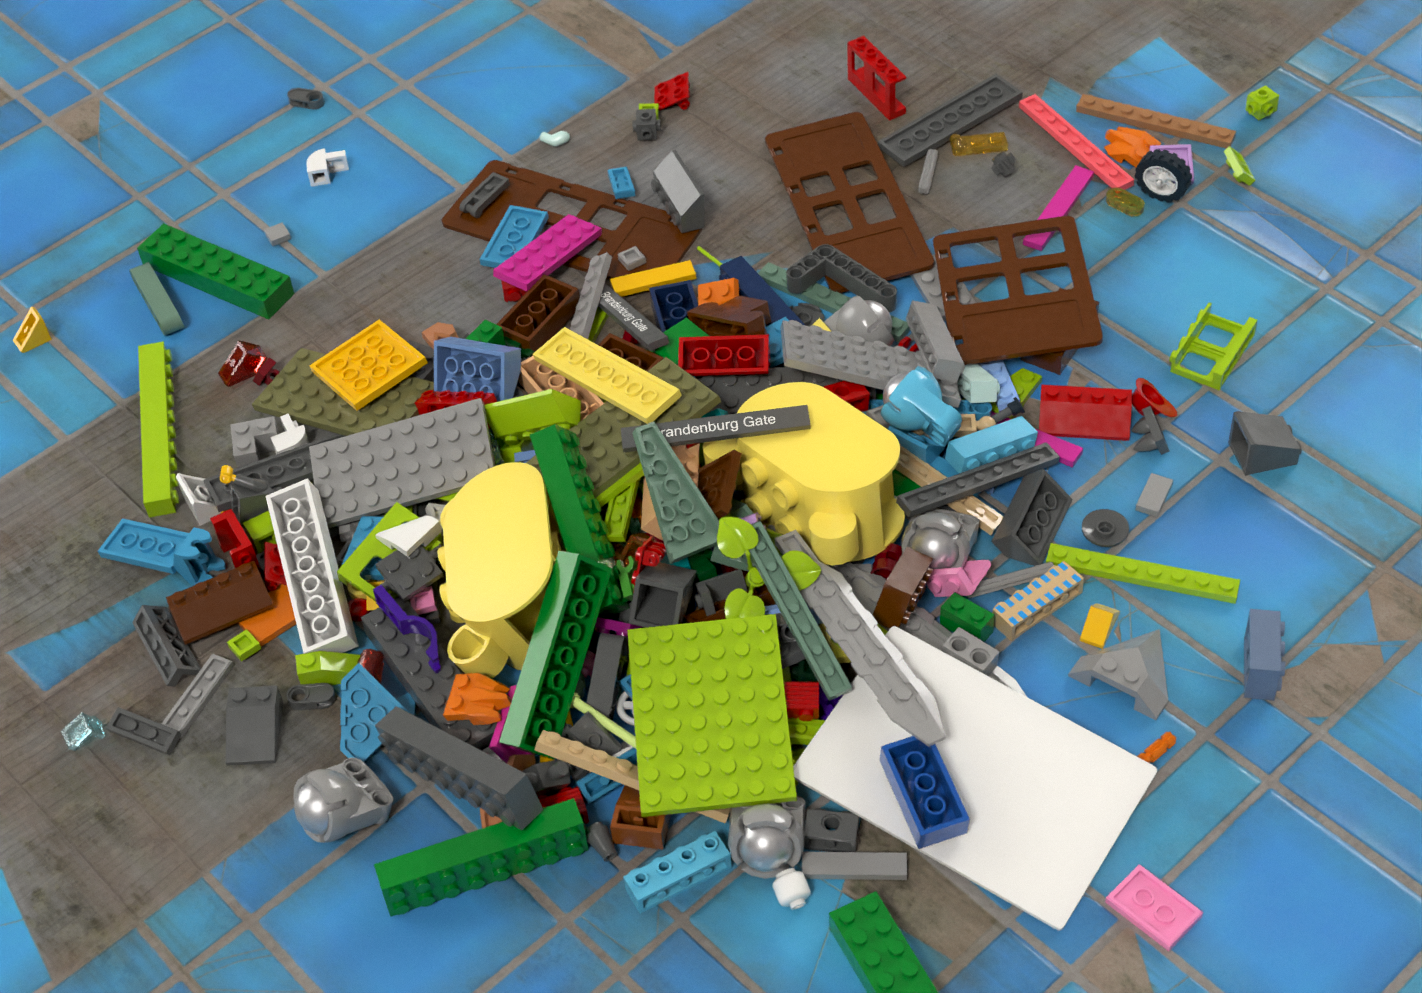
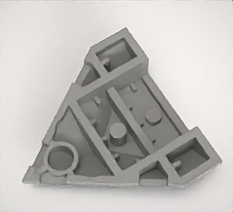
[1068,629,1168,720]

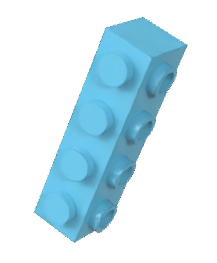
[945,416,1038,473]
[623,831,732,914]

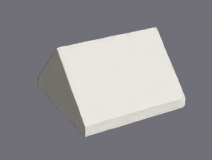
[176,473,221,526]

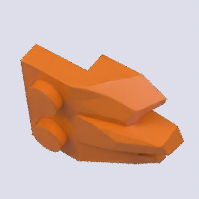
[1104,127,1161,167]
[698,278,739,306]
[443,673,512,725]

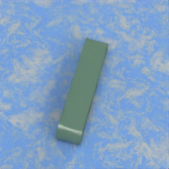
[129,262,184,336]

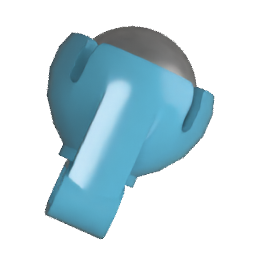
[880,366,962,447]

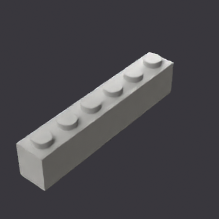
[906,300,965,383]

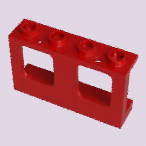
[847,36,906,121]

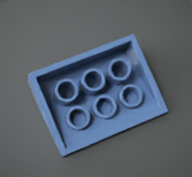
[434,337,521,402]

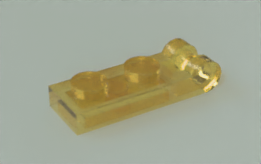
[949,132,1008,156]

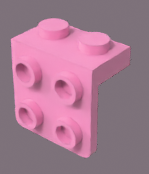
[926,560,992,597]

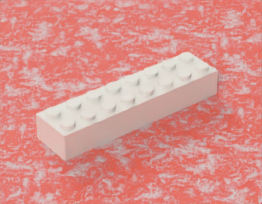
[266,478,358,654]

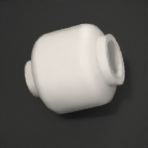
[772,868,811,910]

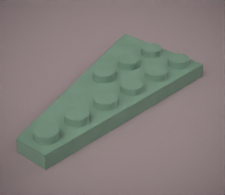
[632,422,719,564]

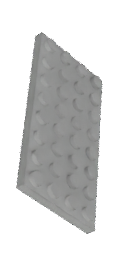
[780,320,961,408]
[309,398,495,528]

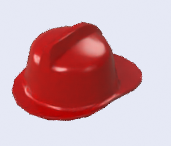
[1132,378,1177,417]

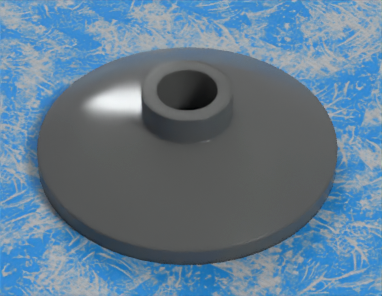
[1082,509,1129,547]

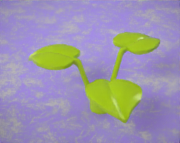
[717,517,821,619]

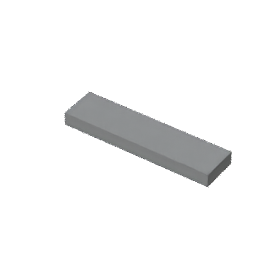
[161,654,234,739]
[802,852,907,880]

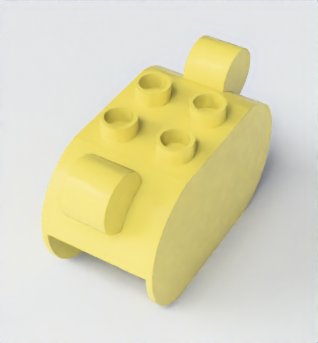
[702,382,905,566]
[438,462,566,679]

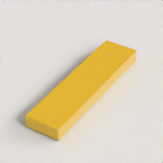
[610,260,696,297]

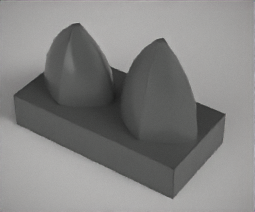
[1131,406,1170,455]

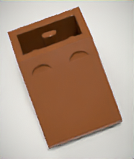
[610,785,671,850]

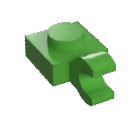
[616,556,637,601]

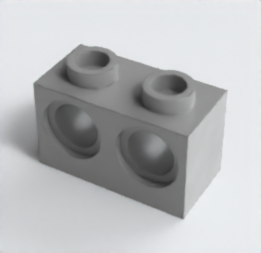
[941,627,1000,676]

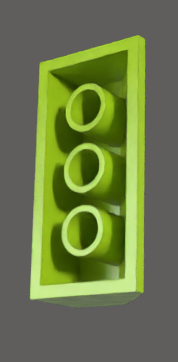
[484,389,581,444]

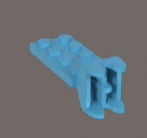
[97,518,226,585]

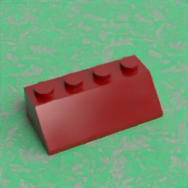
[678,334,770,376]
[1039,384,1132,441]

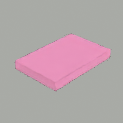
[1105,864,1203,951]

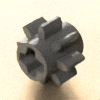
[991,151,1016,176]

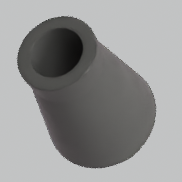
[585,822,618,862]

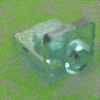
[61,712,105,751]

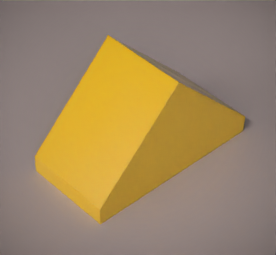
[13,307,52,353]
[1080,603,1120,649]

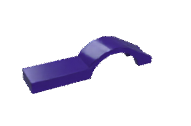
[373,585,441,674]

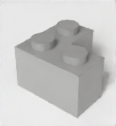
[230,416,280,468]

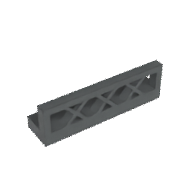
[132,605,201,687]

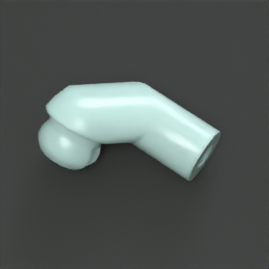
[540,131,570,147]

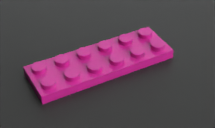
[493,214,602,291]

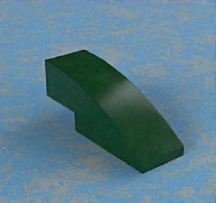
[688,548,718,583]

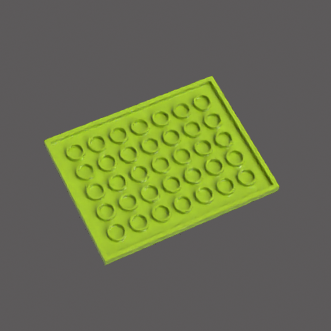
[627,614,797,817]

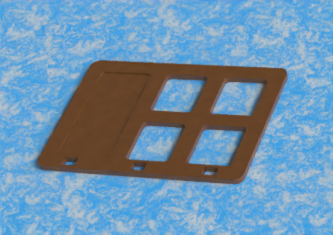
[933,216,1103,365]

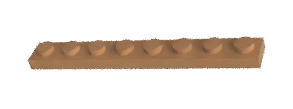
[1076,94,1236,149]

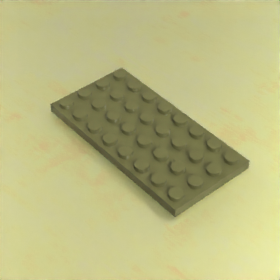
[252,348,434,436]
[526,357,721,498]

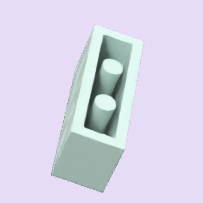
[957,363,1000,403]

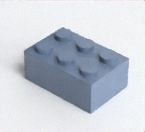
[1244,609,1285,701]

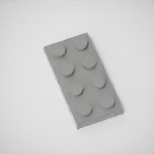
[910,253,976,321]

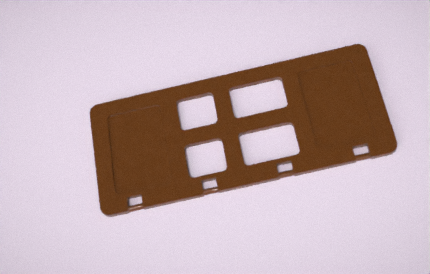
[765,112,934,293]
[442,160,702,292]

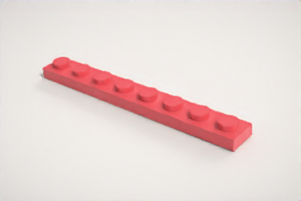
[1019,94,1134,193]

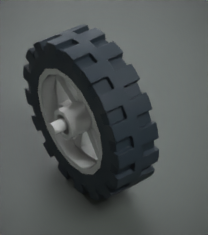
[1135,149,1192,202]

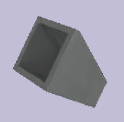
[1228,411,1302,476]
[629,562,696,628]

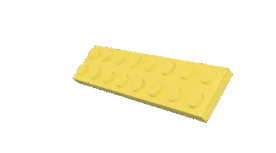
[533,327,682,424]

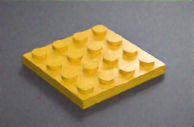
[309,319,428,411]

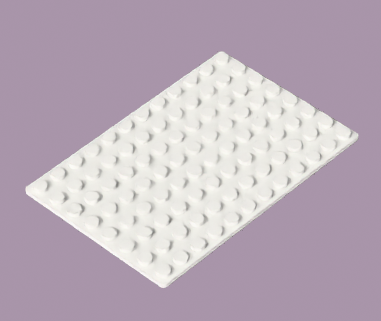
[793,626,1157,931]

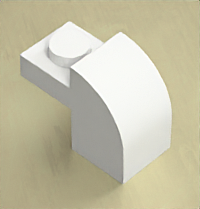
[307,148,349,187]
[270,414,309,454]

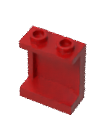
[210,509,262,574]

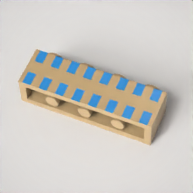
[992,561,1084,641]

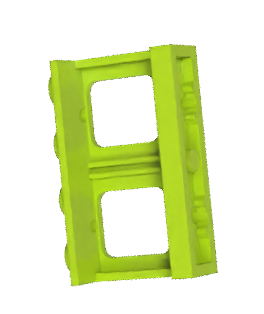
[1169,302,1258,391]
[337,502,443,602]

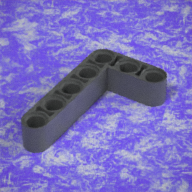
[786,244,897,312]
[587,633,629,734]

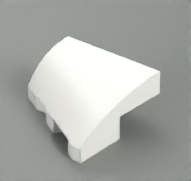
[375,515,442,557]

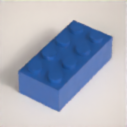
[879,736,970,849]

